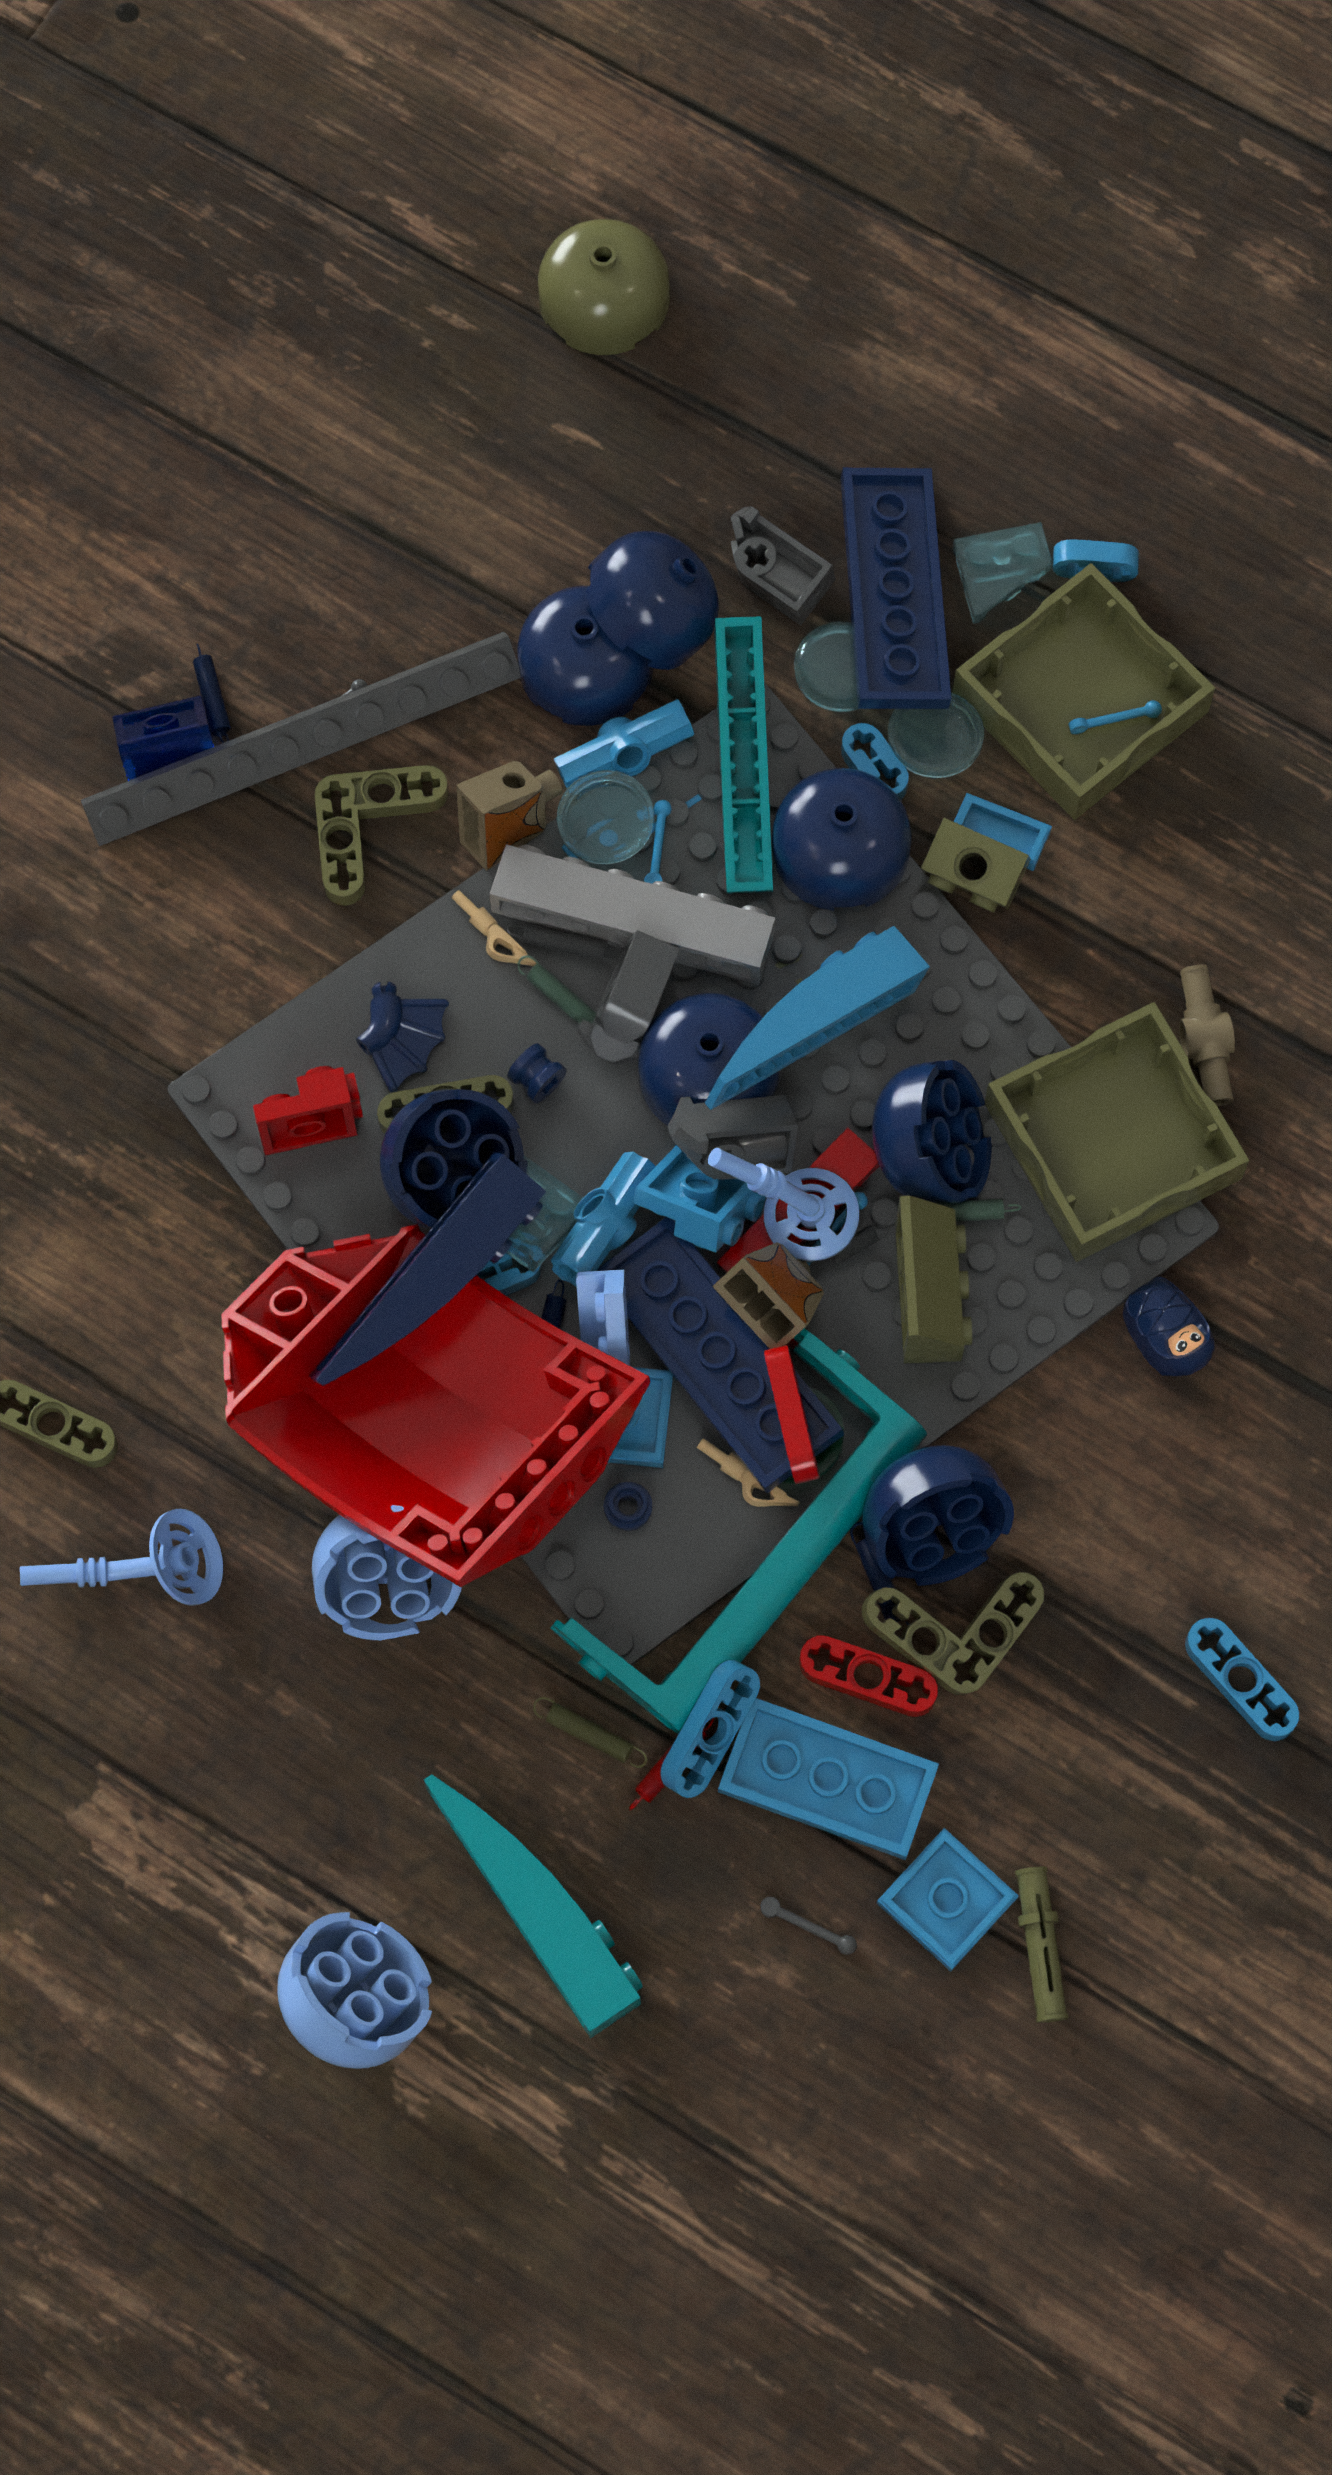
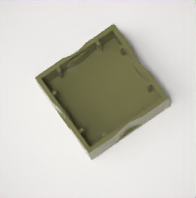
[952,563,1215,820]
[985,1002,1250,1262]

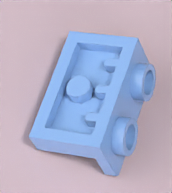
[576,1270,630,1366]

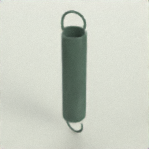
[517,955,596,1024]
[943,1198,1022,1222]

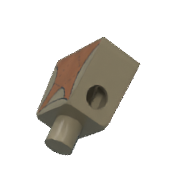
[456,761,562,871]
[712,1242,824,1349]

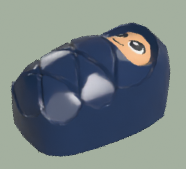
[1123,1277,1215,1376]

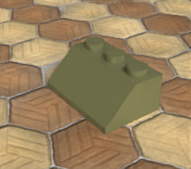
[895,1196,972,1364]

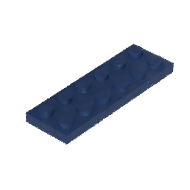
[841,467,951,709]
[597,1217,845,1493]

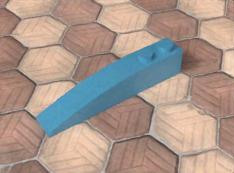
[705,926,930,1110]

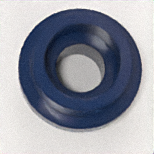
[604,1482,652,1531]

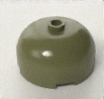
[538,219,670,355]

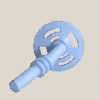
[708,1148,859,1262]
[20,1509,223,1606]

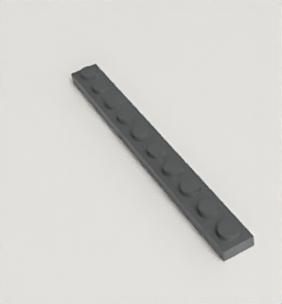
[80,632,521,846]

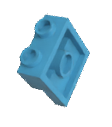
[633,1145,766,1253]

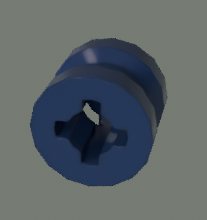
[507,1043,567,1103]

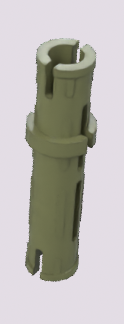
[1015,1866,1069,2023]

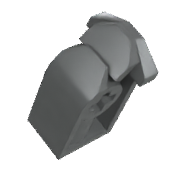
[730,506,836,626]
[576,930,680,1064]
[668,1095,798,1180]

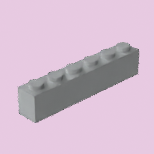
[490,844,776,985]

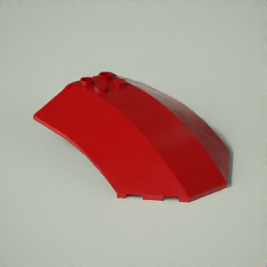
[221,1224,650,1587]

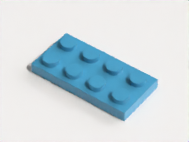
[718,1698,939,1860]

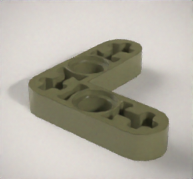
[315,765,449,906]
[862,1572,1044,1695]

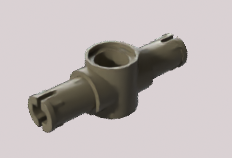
[1179,964,1235,1107]

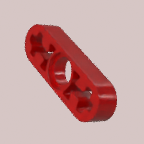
[764,1344,820,1484]
[799,1635,938,1717]

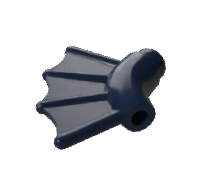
[356,981,449,1093]

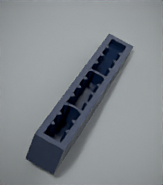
[309,1153,547,1386]

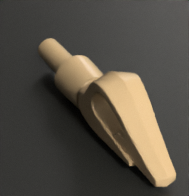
[452,890,537,967]
[697,1438,800,1507]

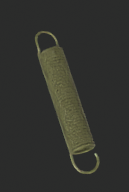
[533,1697,647,1768]

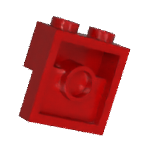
[253,1066,363,1156]

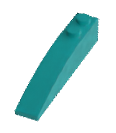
[714,616,773,894]
[424,1774,643,2039]

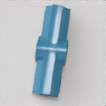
[554,699,694,795]
[550,1151,656,1286]

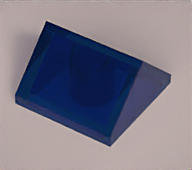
[112,695,214,781]

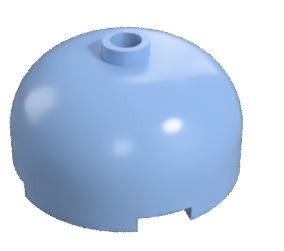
[312,1505,462,1641]
[277,1912,432,2069]

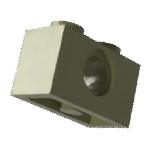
[921,818,1031,913]

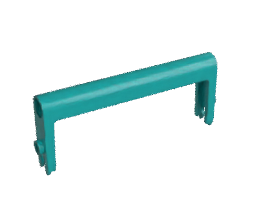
[550,1328,927,1734]

